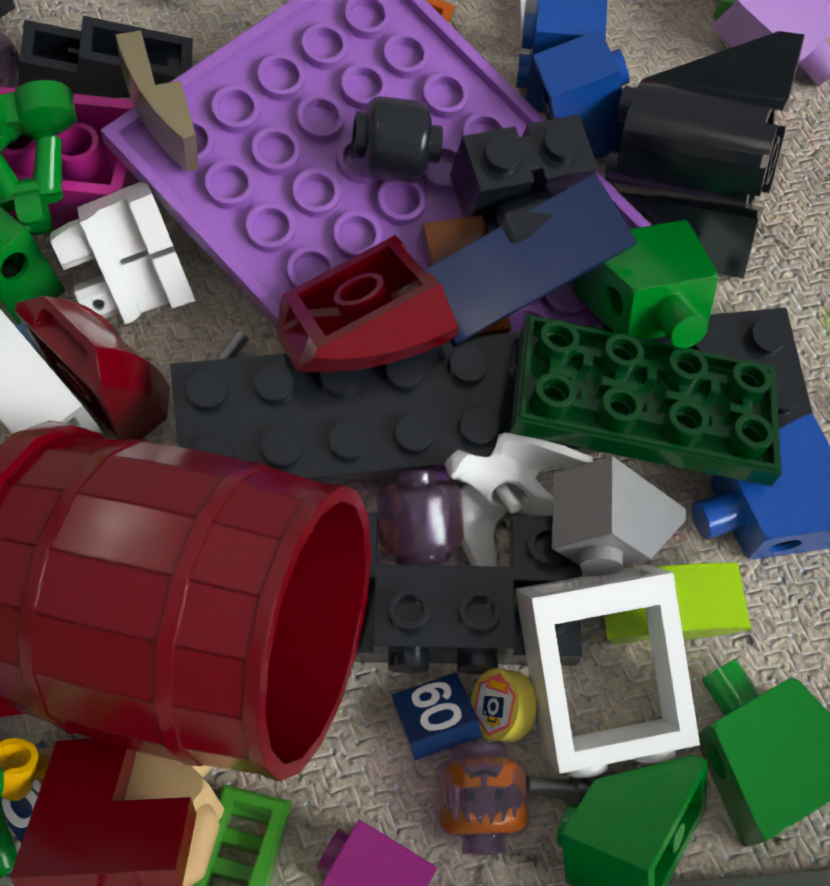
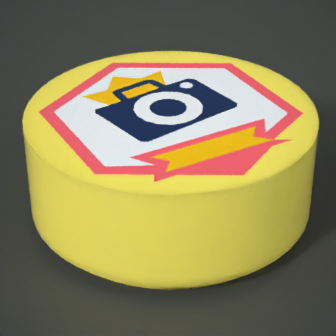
[471,668,537,742]

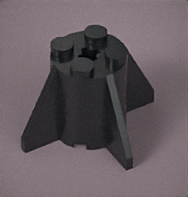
[605,31,805,279]

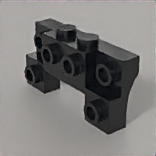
[354,513,583,674]

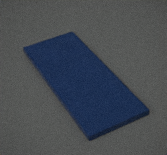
[424,173,637,345]

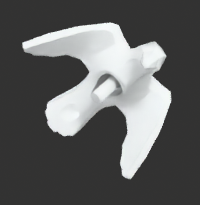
[444,432,593,567]

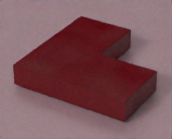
[10,739,197,886]

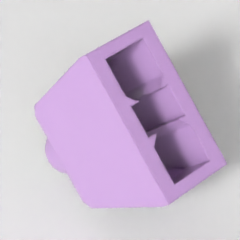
[711,0,830,87]

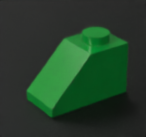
[557,755,707,886]

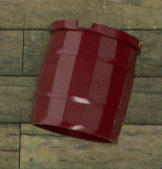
[0,420,371,781]

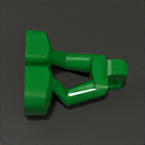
[0,80,78,236]

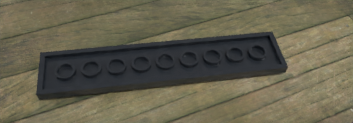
[170,308,813,483]

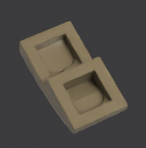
[115,31,199,172]

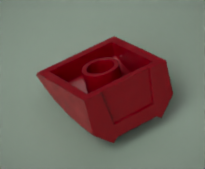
[277,235,459,372]
[14,296,170,440]

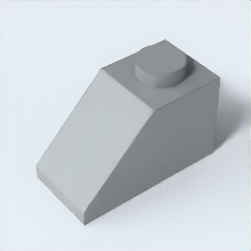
[552,456,686,575]

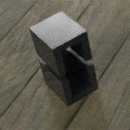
[450,114,599,223]

